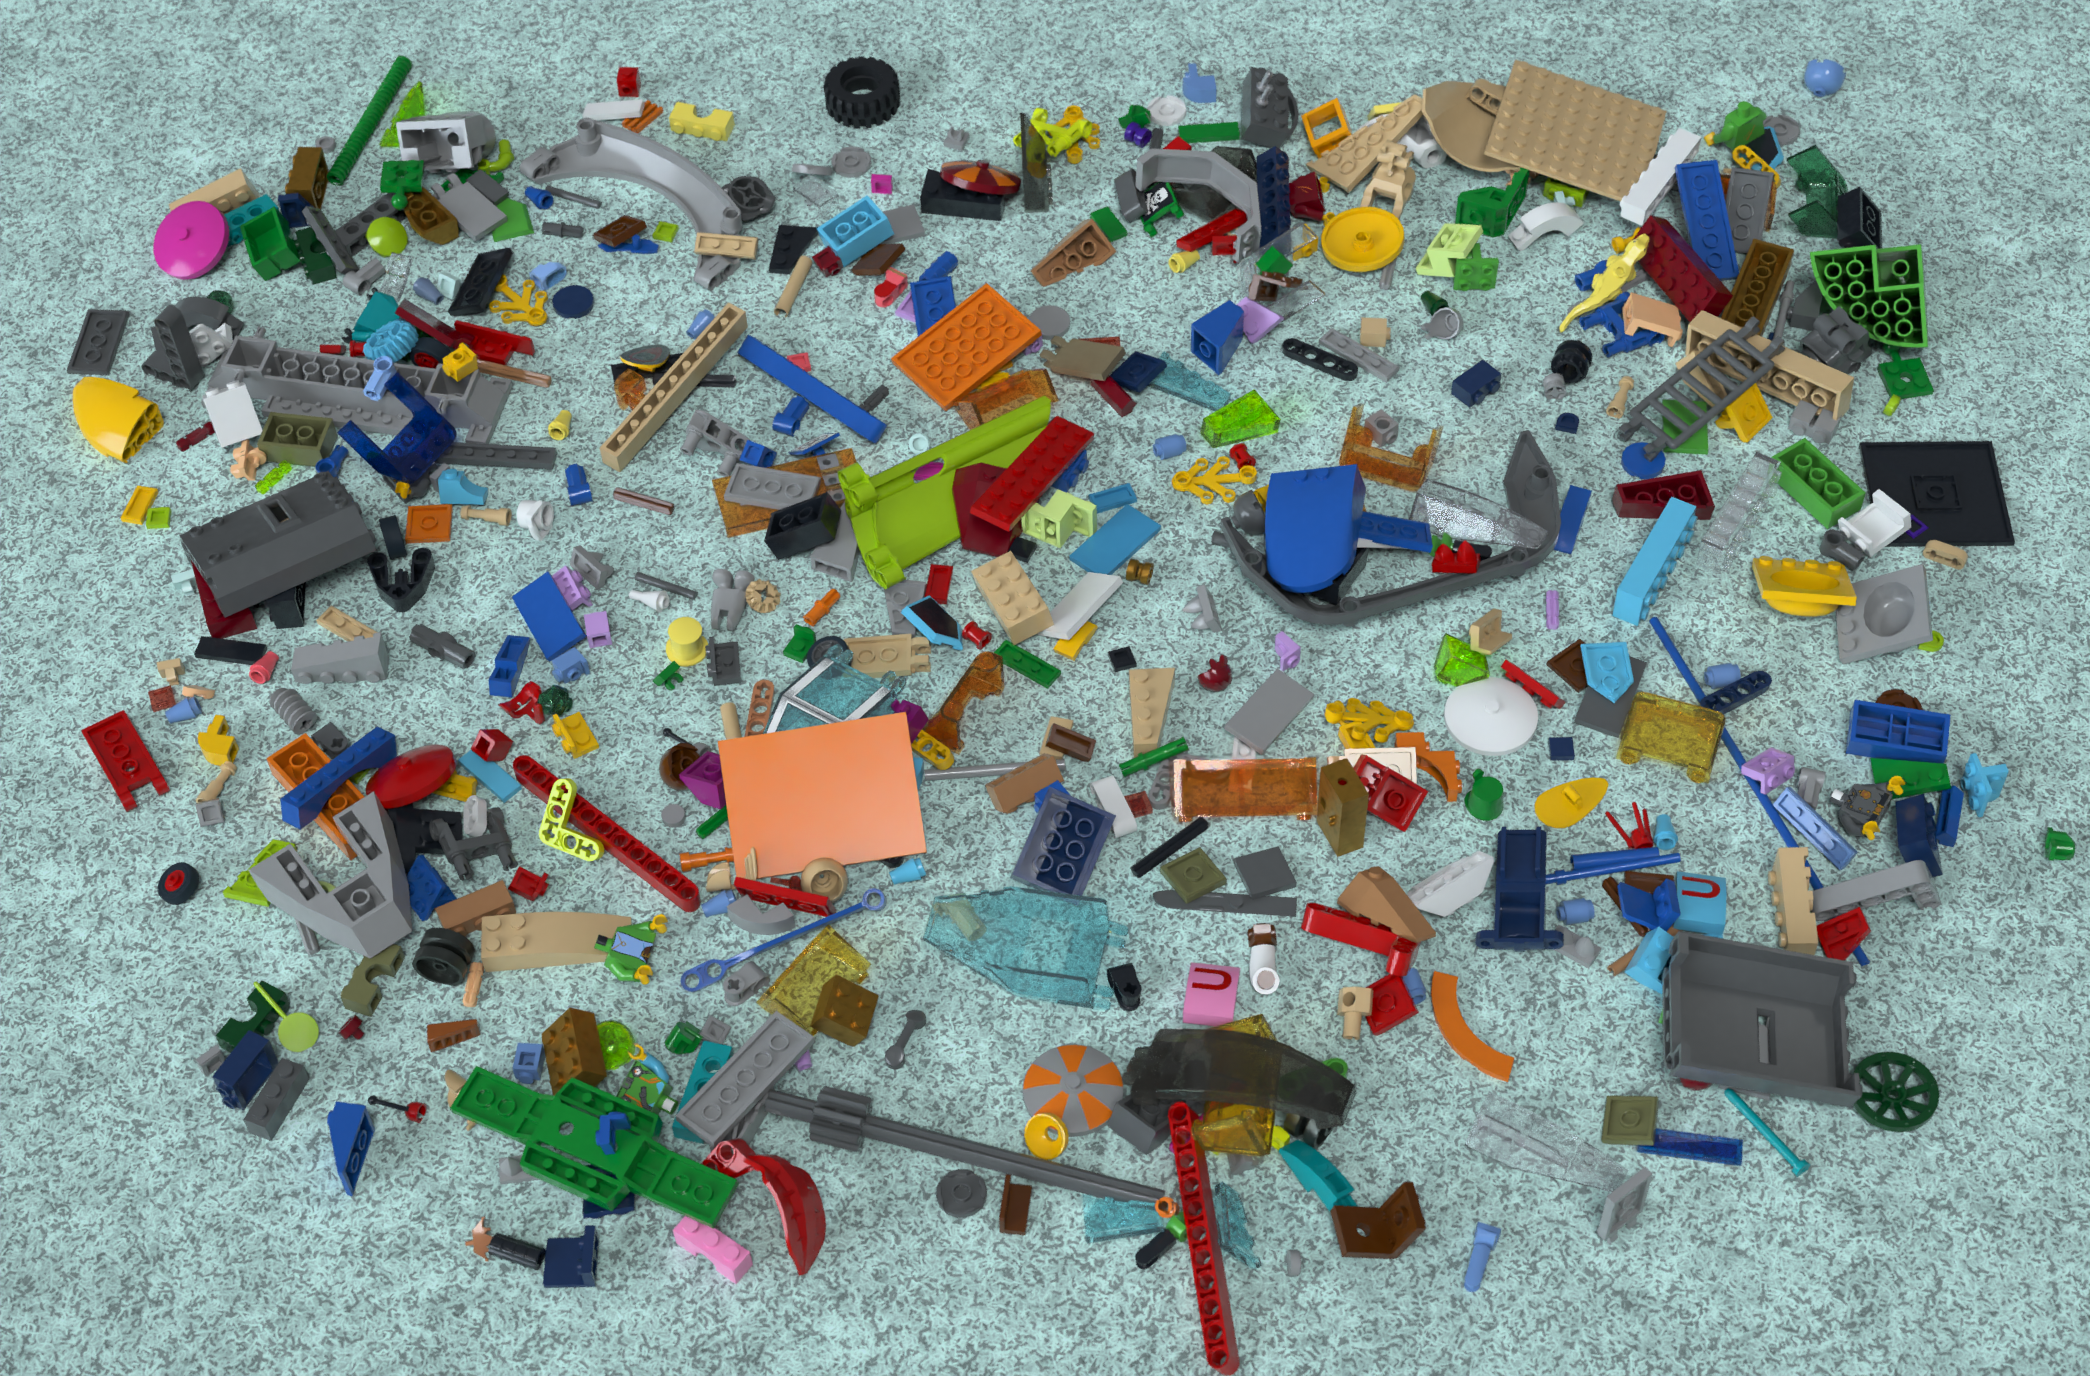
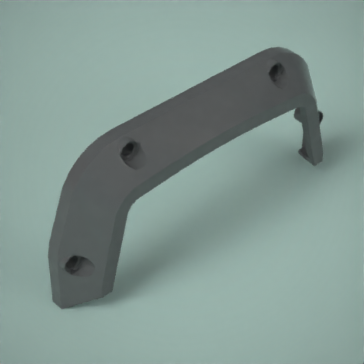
[1220,430,1561,627]

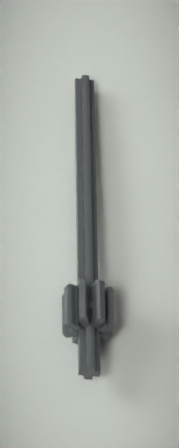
[765,1086,1166,1213]

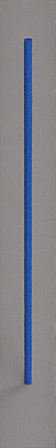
[1649,617,1870,966]

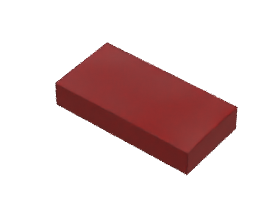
[925,564,953,604]

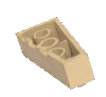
[168,168,260,215]
[1129,668,1175,758]
[1768,847,1818,955]

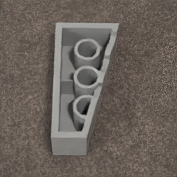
[291,632,389,684]

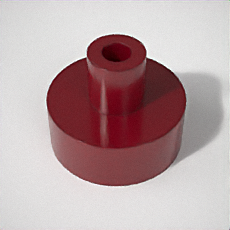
[338,1014,364,1040]

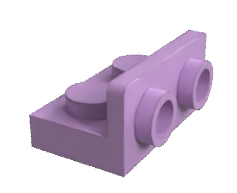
[552,565,593,611]
[1741,747,1795,794]

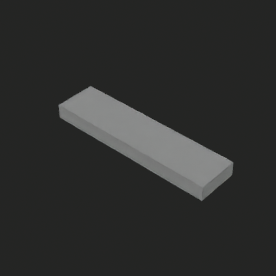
[1319,328,1400,383]

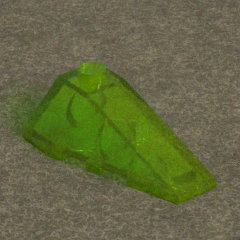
[379,81,425,147]

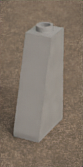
[810,501,860,582]

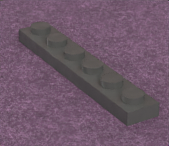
[424,441,557,470]

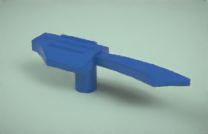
[598,235,659,254]

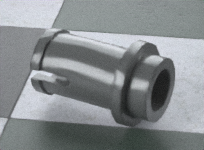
[1211,531,1232,551]

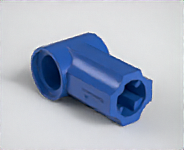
[1575,260,1607,292]
[772,395,809,437]
[565,464,593,506]

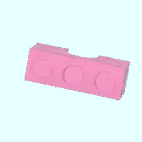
[673,1216,753,1284]

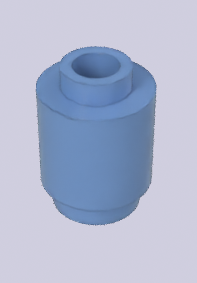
[1153,434,1187,460]
[1704,663,1741,689]
[1556,898,1595,925]
[1402,968,1426,1005]

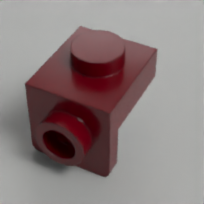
[812,246,843,278]

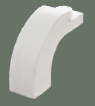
[1508,202,1584,251]

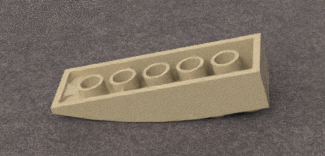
[481,912,632,972]

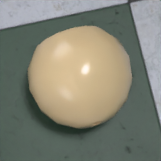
[800,857,848,903]

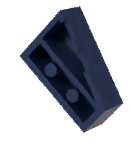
[1895,794,1943,877]

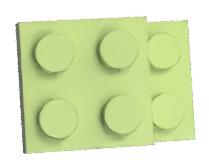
[1416,223,1483,277]
[1021,490,1097,549]

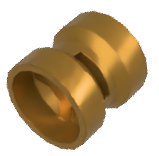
[1126,558,1154,585]

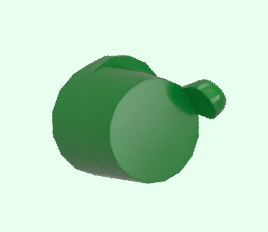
[1464,768,1503,821]

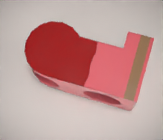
[874,267,908,307]

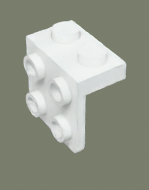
[189,323,233,367]

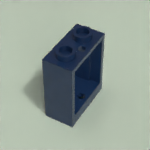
[212,1030,279,1111]

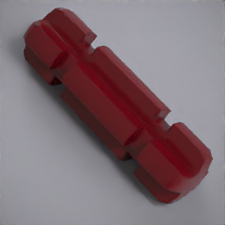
[176,421,215,452]

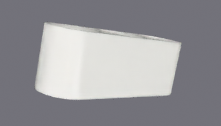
[1090,775,1137,839]

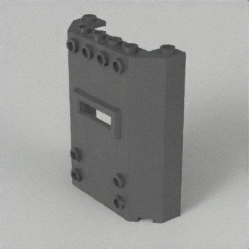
[179,471,376,617]
[1662,931,1863,1108]

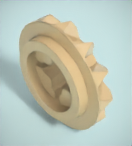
[745,579,781,613]

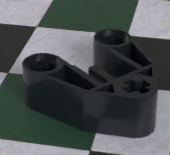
[367,548,435,613]

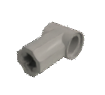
[343,258,386,296]
[1797,767,1826,811]

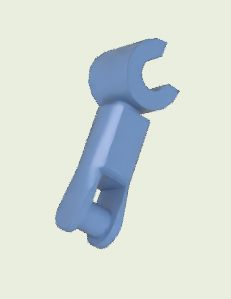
[1464,1222,1501,1292]

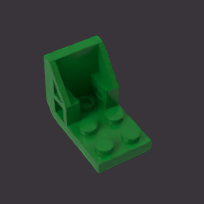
[1455,167,1530,238]

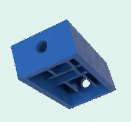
[1845,700,1951,764]

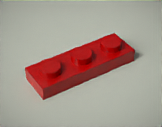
[1501,660,1566,709]

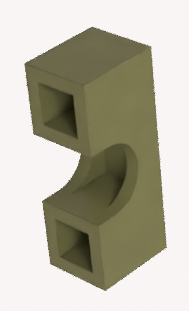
[341,944,405,1017]

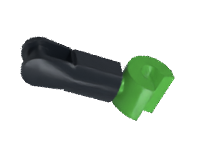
[1429,532,1492,561]
[1135,1211,1188,1270]

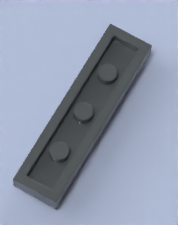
[302,206,359,274]

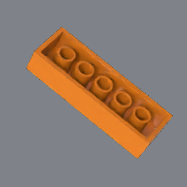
[266,733,364,861]

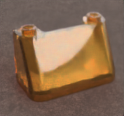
[923,651,1004,755]

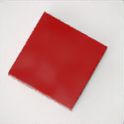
[1365,974,1419,1036]

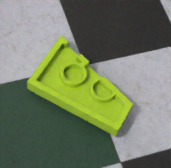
[222,839,297,907]

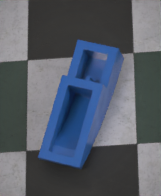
[1553,485,1592,554]
[488,635,530,697]

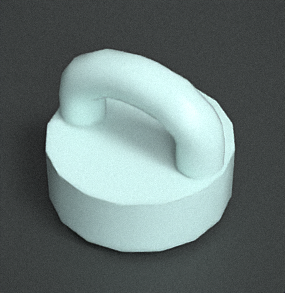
[909,433,931,455]

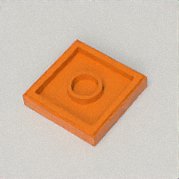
[405,504,453,544]

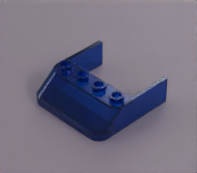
[337,372,457,484]

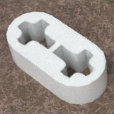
[464,795,487,837]

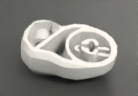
[1357,114,1447,169]

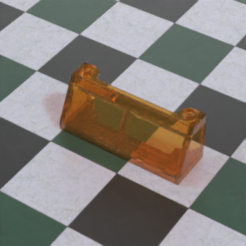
[1169,757,1317,822]

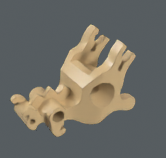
[1360,140,1416,219]

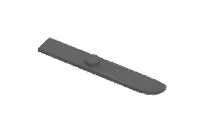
[1153,890,1297,917]

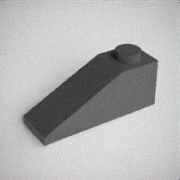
[1787,280,1823,331]

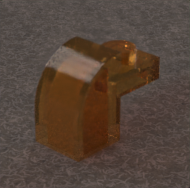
[614,368,646,411]

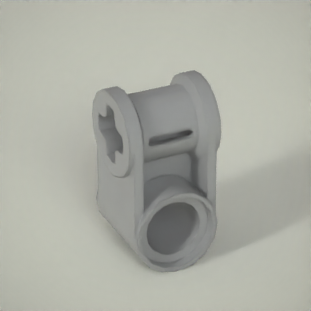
[723,961,770,1006]

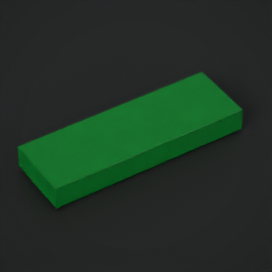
[1178,122,1240,143]
[992,640,1061,689]

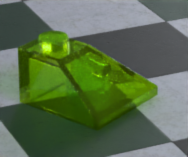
[1434,633,1490,687]

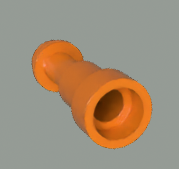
[679,847,734,872]

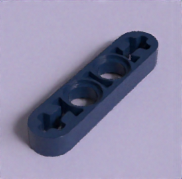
[1697,670,1772,720]

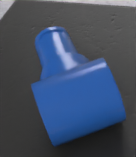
[315,445,348,479]

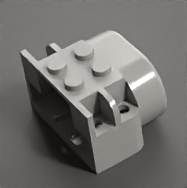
[396,111,496,173]

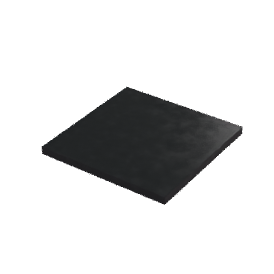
[1859,441,2015,547]

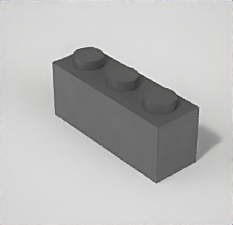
[243,1058,310,1141]

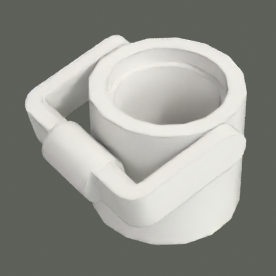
[517,500,554,541]

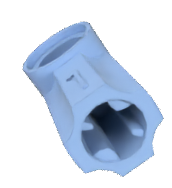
[363,356,398,401]

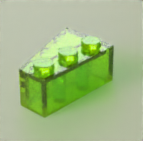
[1200,389,1281,448]

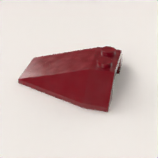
[952,462,1039,557]

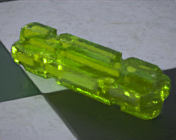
[255,460,292,494]

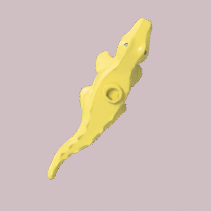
[1559,234,1650,332]

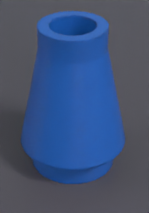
[525,186,553,209]

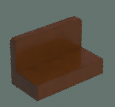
[999,1174,1032,1236]

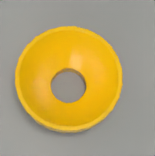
[1024,1113,1069,1160]

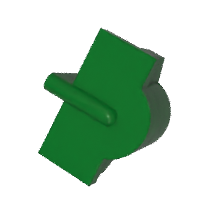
[1118,105,1151,129]
[2045,827,2075,861]
[664,1021,703,1055]

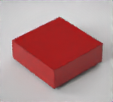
[320,345,346,354]

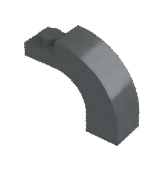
[175,297,244,340]

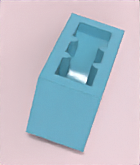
[438,469,488,505]

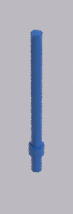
[1546,853,1681,885]

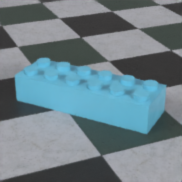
[1612,497,1698,626]

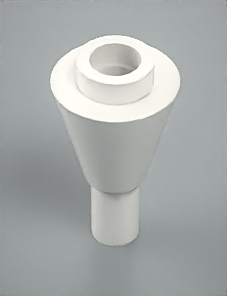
[629,590,670,613]

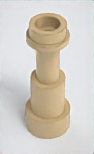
[1606,376,1634,419]
[460,505,512,526]
[196,761,237,803]

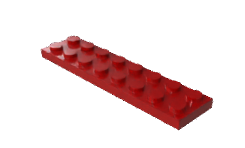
[970,416,1095,532]

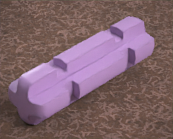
[1546,590,1559,630]

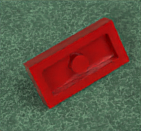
[1432,540,1481,573]

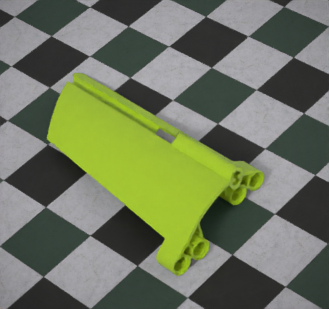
[838,396,1051,589]

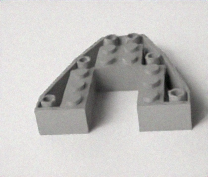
[249,791,412,959]

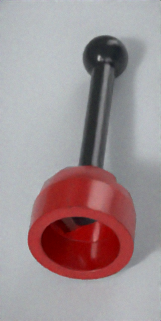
[368,1095,427,1123]

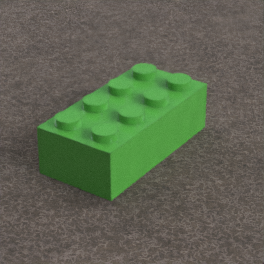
[1768,438,1866,529]

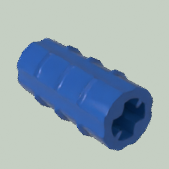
[919,251,958,281]

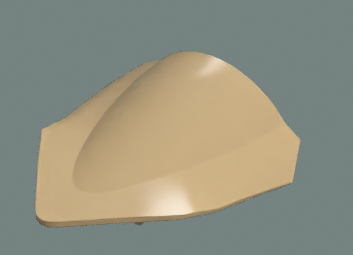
[1422,79,1521,172]

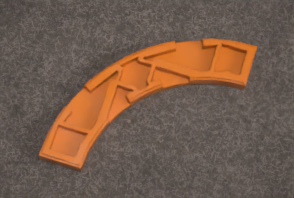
[1431,971,1514,1082]

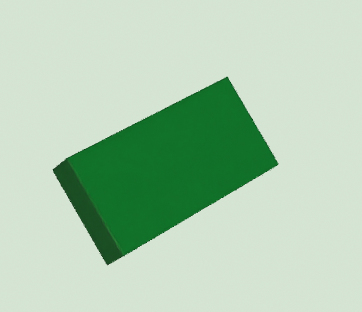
[1090,206,1127,243]

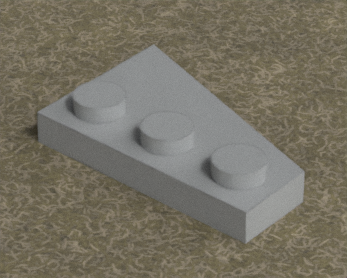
[884,580,927,638]

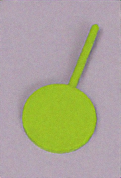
[253,981,319,1052]

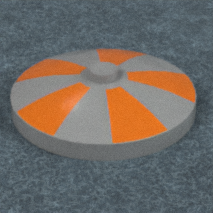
[1023,1045,1124,1137]

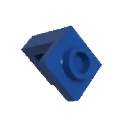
[596,1112,631,1155]

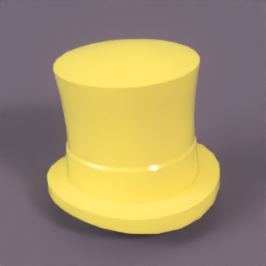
[666,617,708,667]

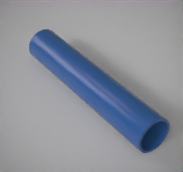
[1570,847,1660,870]

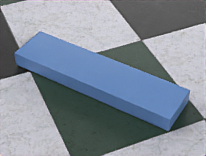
[1773,787,1858,870]

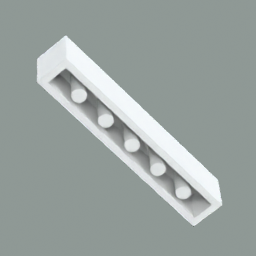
[1620,128,1701,226]

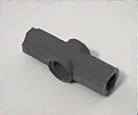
[409,624,476,669]

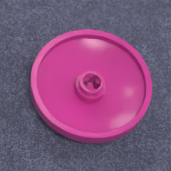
[153,201,229,280]

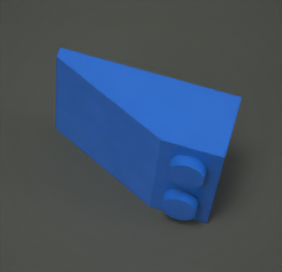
[327,1101,375,1196]

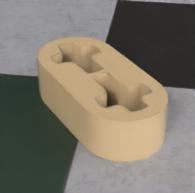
[1923,540,1968,570]

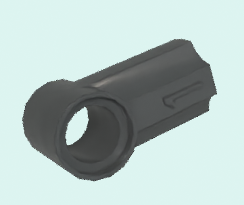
[1819,529,1866,570]

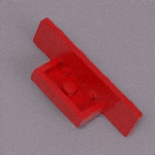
[454,320,535,365]

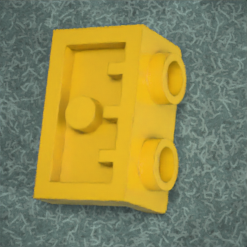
[551,712,599,759]

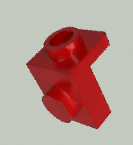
[1212,235,1238,263]
[508,866,549,901]

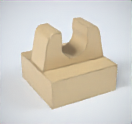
[157,658,185,686]

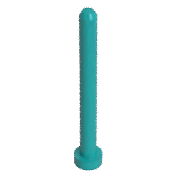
[1724,1088,1810,1177]

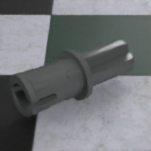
[542,222,584,238]

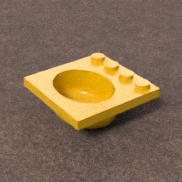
[1752,556,1857,617]

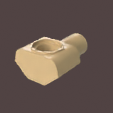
[1337,987,1373,1040]

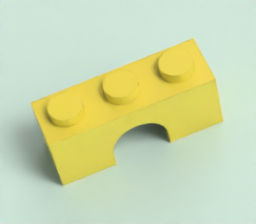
[669,102,735,141]

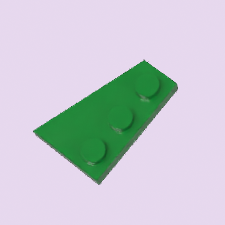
[1870,758,1951,799]

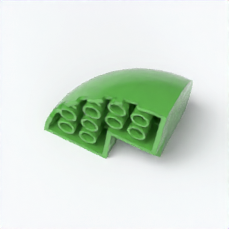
[1810,244,1928,348]

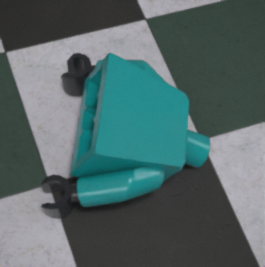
[341,287,400,344]

